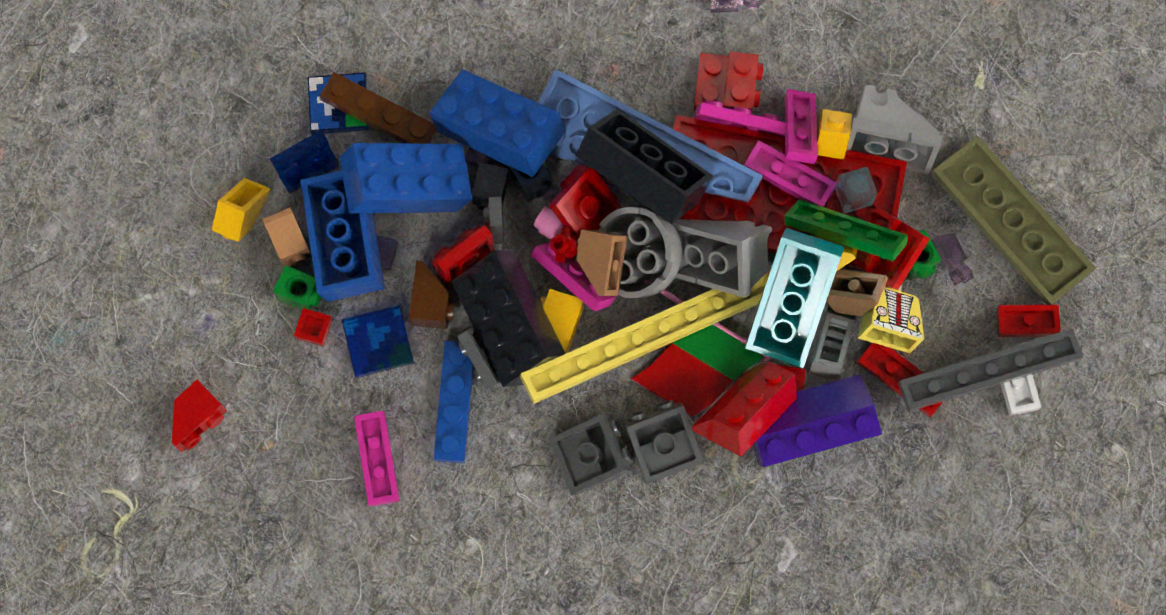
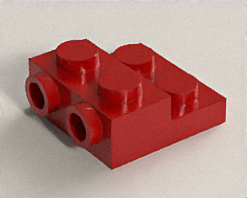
[693,51,764,114]
[549,165,622,238]
[431,225,495,288]

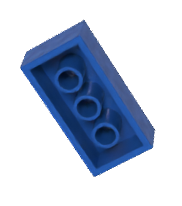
[429,69,565,177]
[340,143,472,213]
[300,171,385,302]

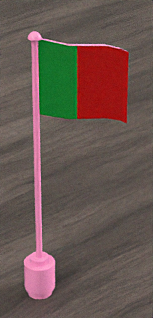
[533,206,772,417]

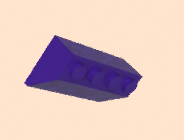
[753,374,882,467]

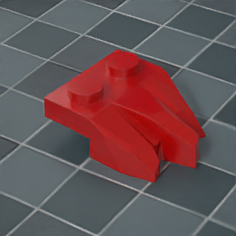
[851,208,930,290]

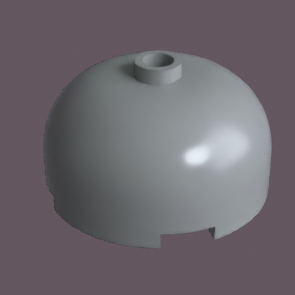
[599,207,682,298]

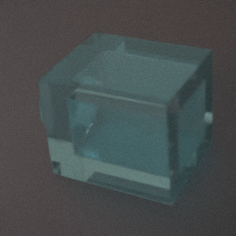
[835,167,878,213]

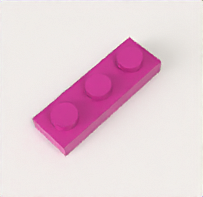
[784,89,818,164]
[694,100,787,136]
[744,140,837,207]
[531,242,616,311]
[354,410,400,507]

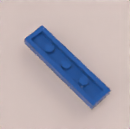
[434,341,474,464]

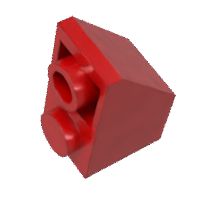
[171,379,227,453]

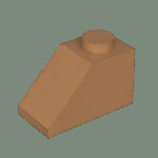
[262,207,312,268]
[577,230,627,296]
[826,269,888,316]

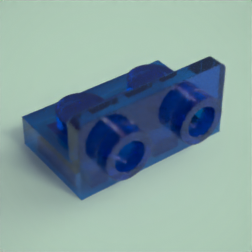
[270,130,339,193]

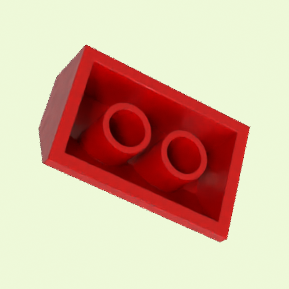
[692,361,797,457]

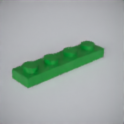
[785,199,908,261]

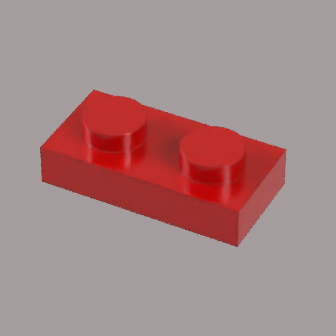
[996,305,1061,337]

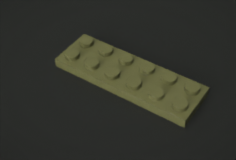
[931,136,1096,305]

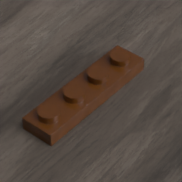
[320,72,436,144]

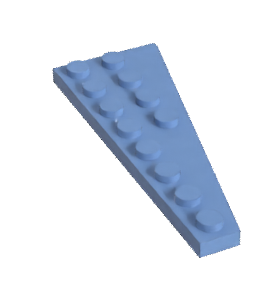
[537,69,763,203]

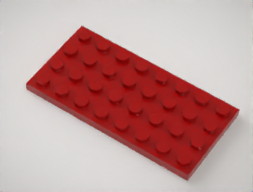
[673,115,907,272]

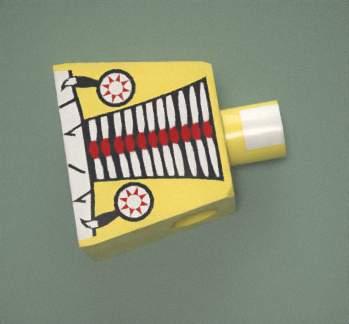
[858,284,924,353]

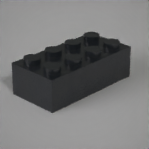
[575,108,713,224]
[451,250,566,387]

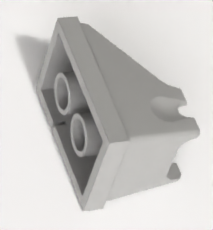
[847,85,942,175]
[673,219,773,298]

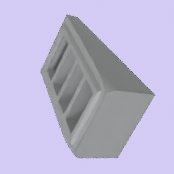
[810,312,855,380]

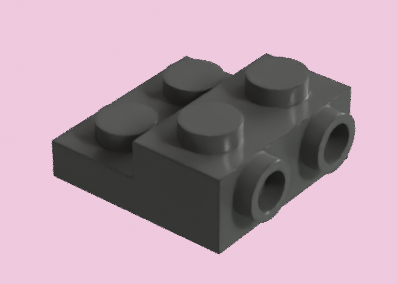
[623,400,704,484]
[549,414,634,495]

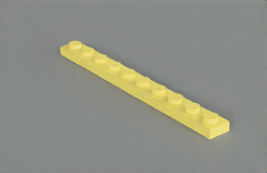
[520,269,771,404]

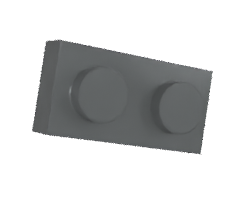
[483,197,505,244]
[457,326,500,389]

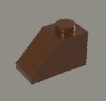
[409,260,455,329]

